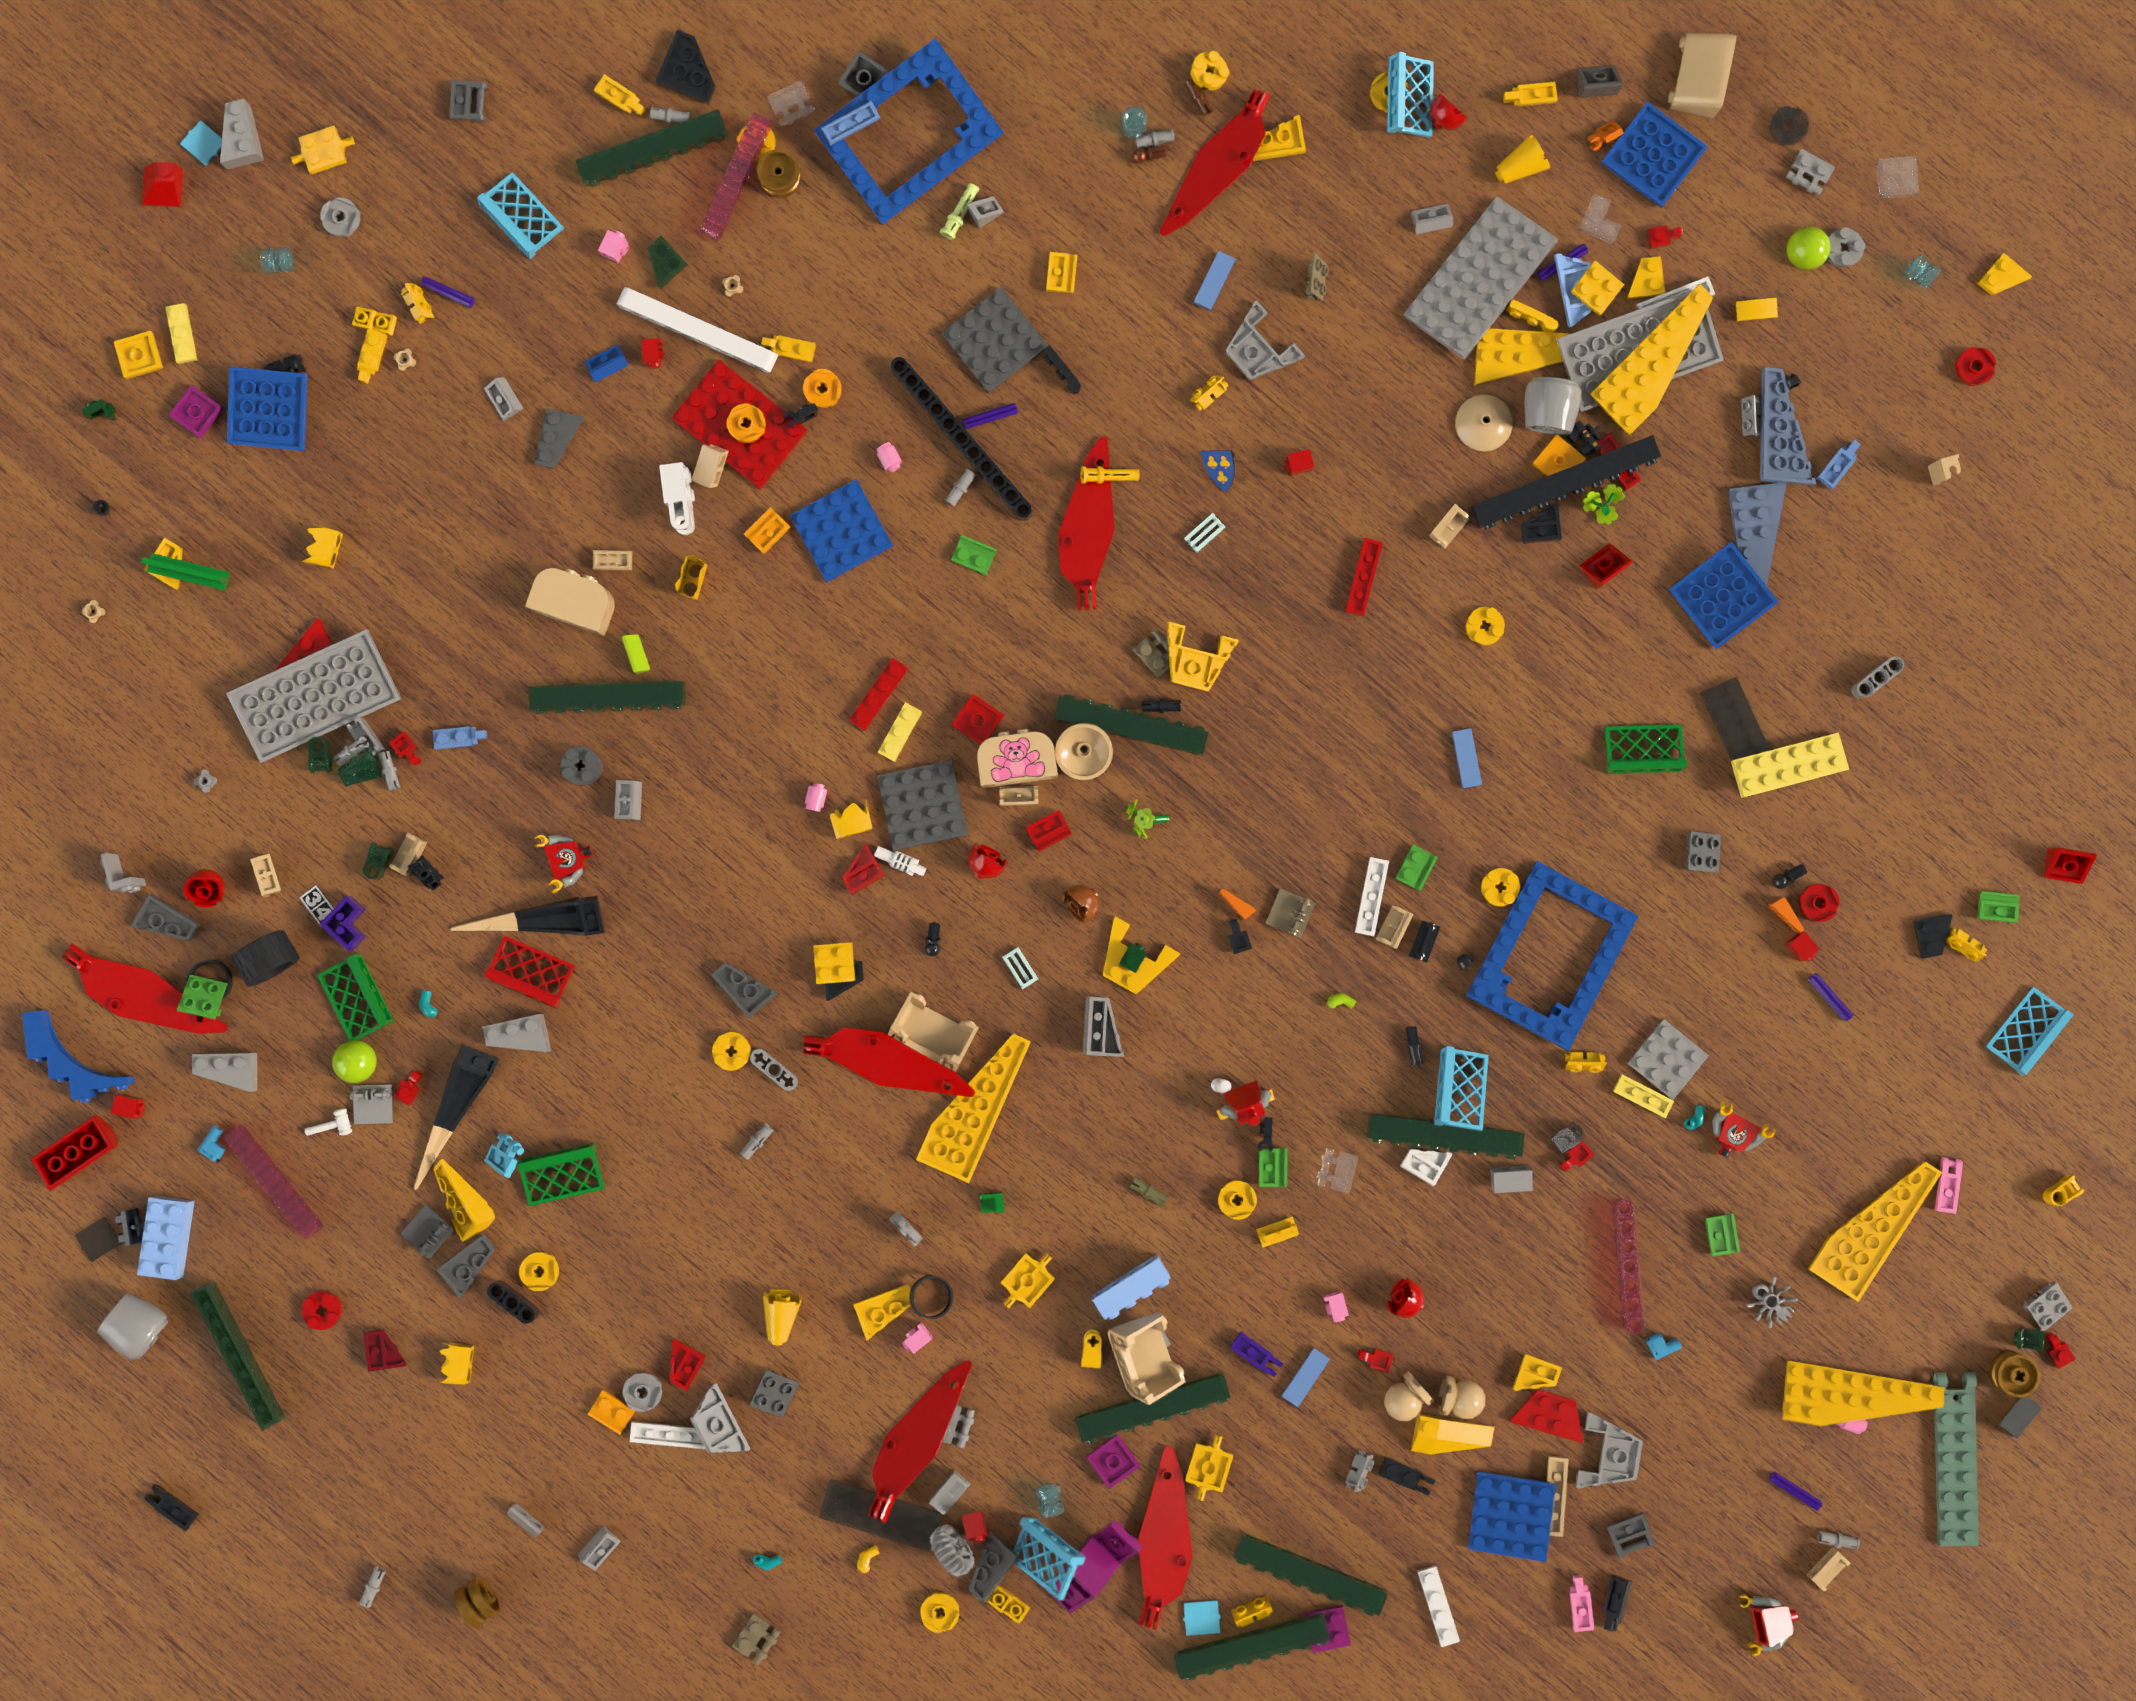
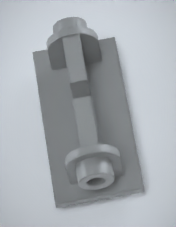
[1741,395,1761,437]
[1346,1450,1374,1492]

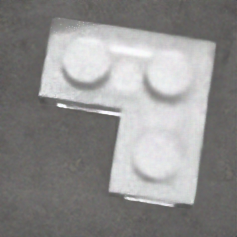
[1578,193,1622,245]

